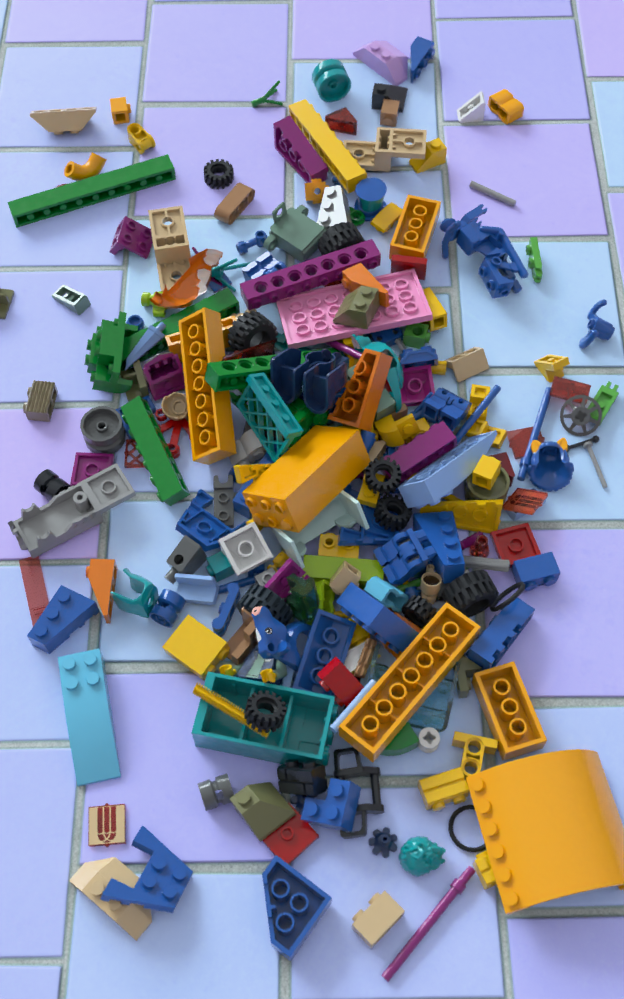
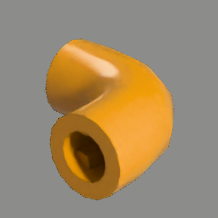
[64,152,107,181]

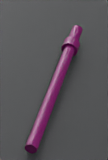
[381,866,476,982]

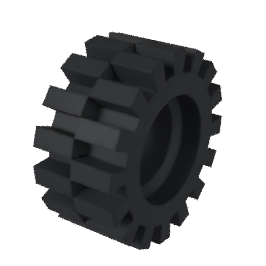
[204,159,234,190]
[365,457,402,496]
[374,494,413,532]
[401,595,437,629]
[244,690,287,733]

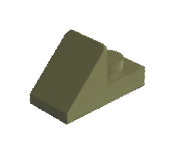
[453,655,482,699]

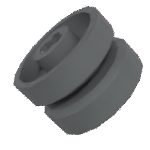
[80,406,126,454]

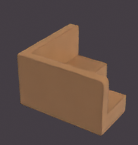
[227,607,258,665]

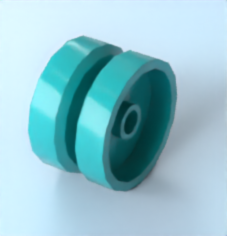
[312,59,351,102]

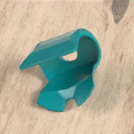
[110,568,159,618]

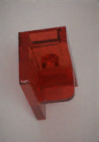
[549,376,591,408]

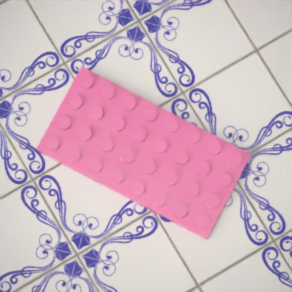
[276,269,433,349]

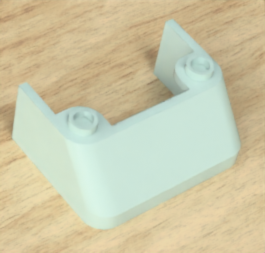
[270,490,370,569]

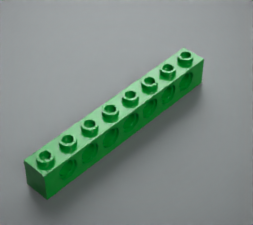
[204,348,345,392]

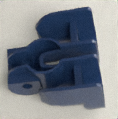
[270,348,349,414]

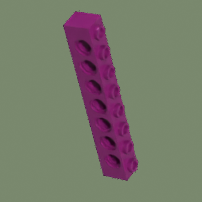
[240,239,381,311]

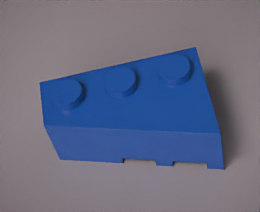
[27,585,100,654]

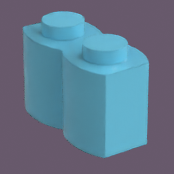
[364,576,409,612]

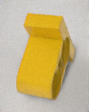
[452,731,498,782]

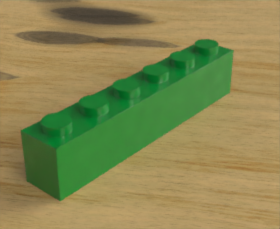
[121,396,190,506]

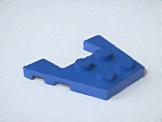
[338,484,399,546]
[175,489,246,552]
[101,826,193,913]

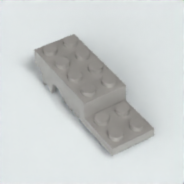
[8,463,136,559]

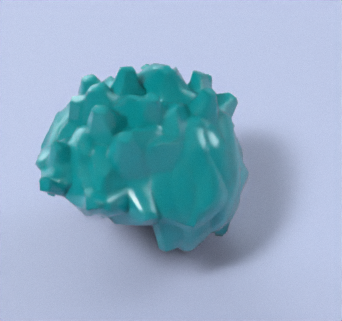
[398,836,446,877]

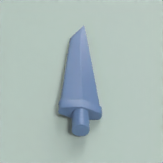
[125,322,166,370]

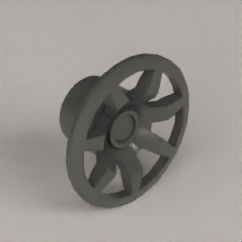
[560,395,602,436]

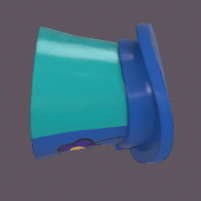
[354,178,387,221]

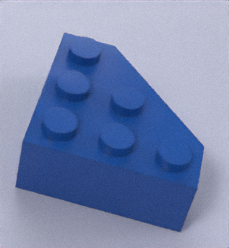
[336,582,419,654]
[262,855,332,962]

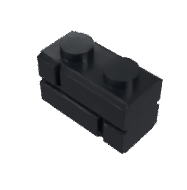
[277,759,328,796]

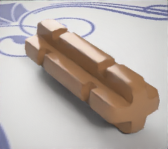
[354,638,377,679]

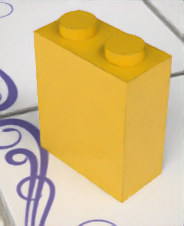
[162,614,230,681]

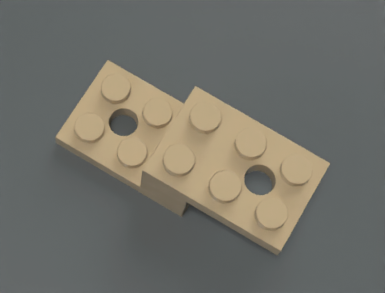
[343,127,427,172]
[148,206,191,292]

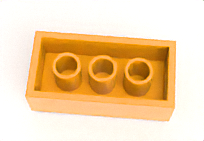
[389,194,441,259]
[471,661,547,761]

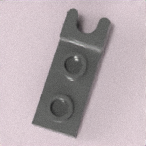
[213,475,234,528]

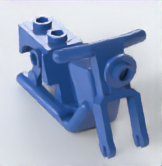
[440,204,529,299]

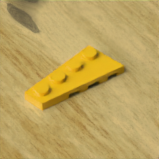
[420,499,503,534]

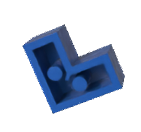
[301,778,361,832]

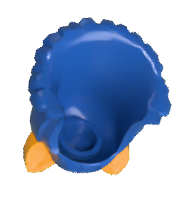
[527,438,574,492]

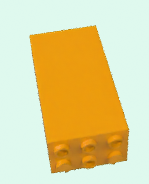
[242,425,371,533]

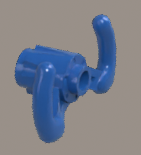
[579,299,615,349]

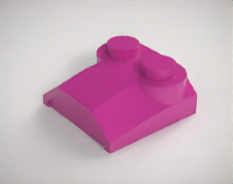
[400,365,435,407]

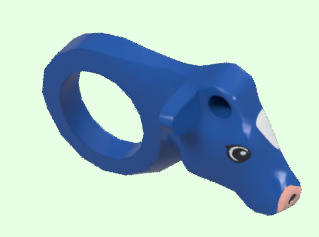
[252,606,312,672]

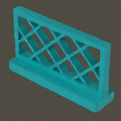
[236,372,304,462]

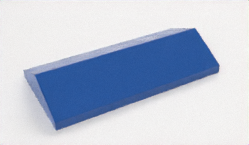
[292,609,357,696]

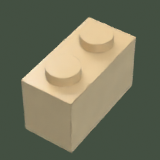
[352,890,405,949]

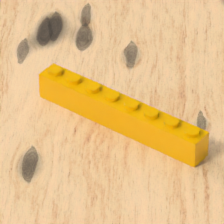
[288,99,367,194]

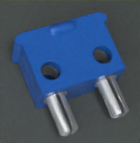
[366,327,406,351]

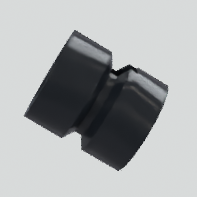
[33,469,71,501]

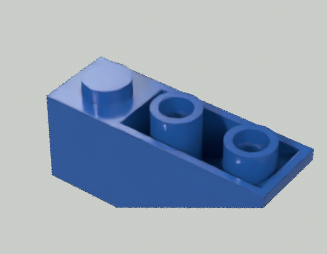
[410,36,435,83]

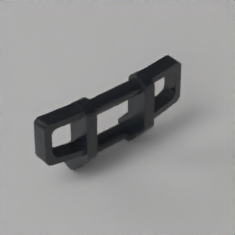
[333,747,385,839]

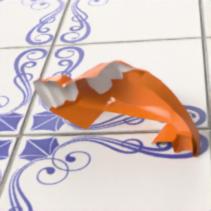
[149,249,223,309]

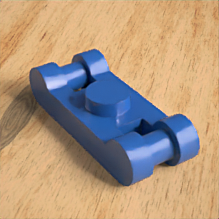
[212,582,241,637]

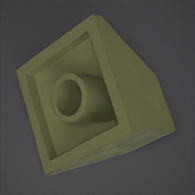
[230,782,296,842]

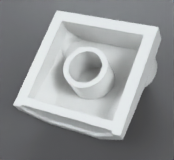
[218,522,273,576]

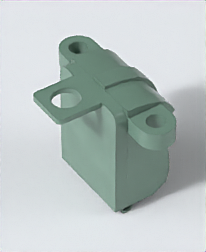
[263,202,326,262]

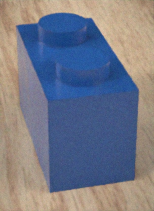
[511,552,561,591]

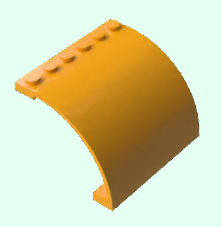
[466,749,624,914]

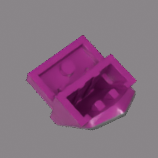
[143,352,185,401]

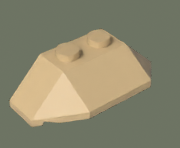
[30,106,97,135]
[69,857,152,941]

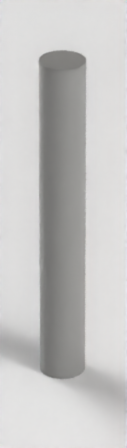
[469,181,517,207]

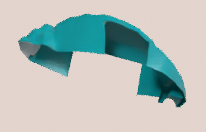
[351,334,404,413]

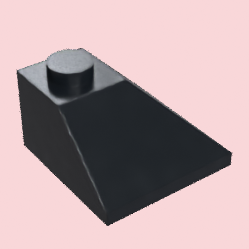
[371,83,408,113]

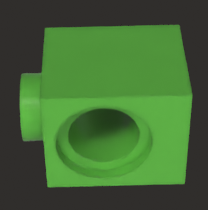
[403,323,431,349]

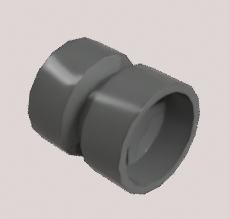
[197,773,234,811]

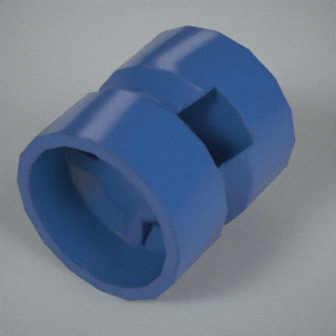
[149,589,186,628]

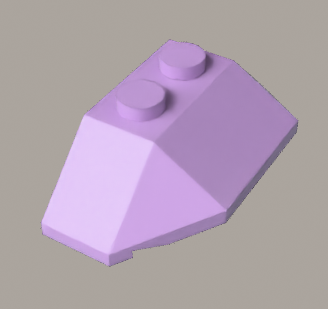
[353,40,408,86]

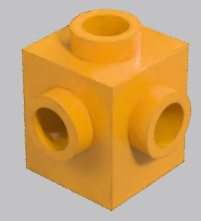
[304,179,329,204]

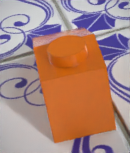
[341,263,389,307]
[86,559,118,623]

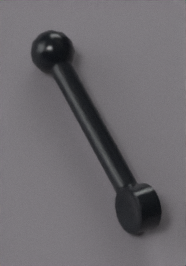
[567,435,600,453]

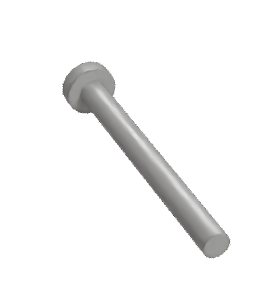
[583,441,608,489]

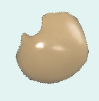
[161,392,188,421]

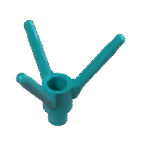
[211,258,250,292]

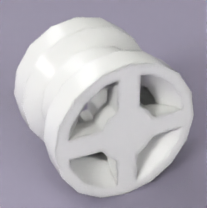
[418,727,440,753]

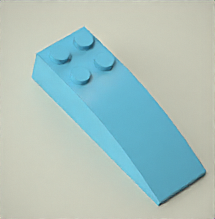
[58,648,121,787]

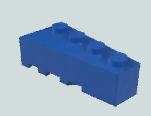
[413,511,465,584]
[466,597,535,671]

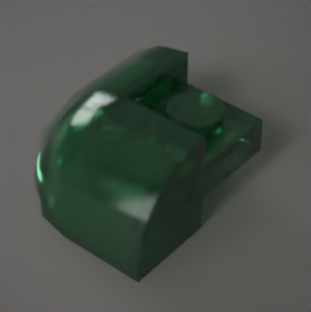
[285,573,320,624]

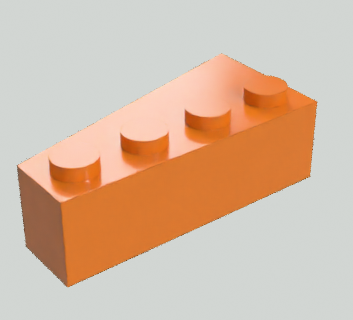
[327,348,393,432]

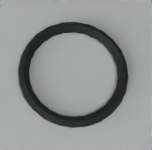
[490,582,526,612]
[448,805,486,852]

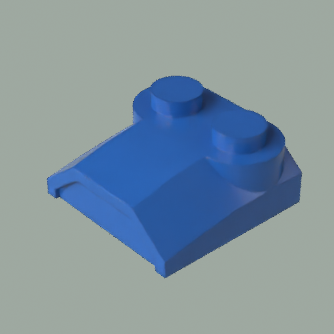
[399,346,438,368]

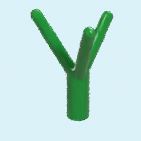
[251,80,283,107]

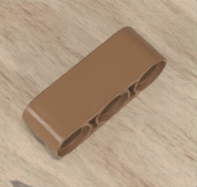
[214,182,255,225]

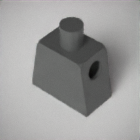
[164,535,207,584]

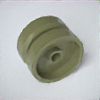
[464,467,510,505]

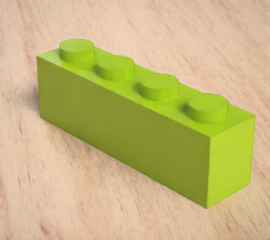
[302,555,384,590]

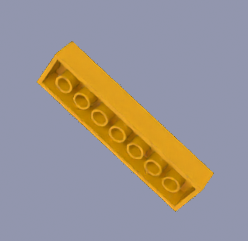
[178,307,237,465]
[339,602,481,762]

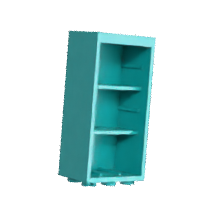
[191,671,338,766]

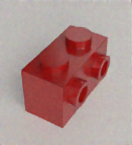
[317,657,364,707]

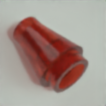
[470,535,490,558]

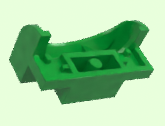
[84,311,138,394]

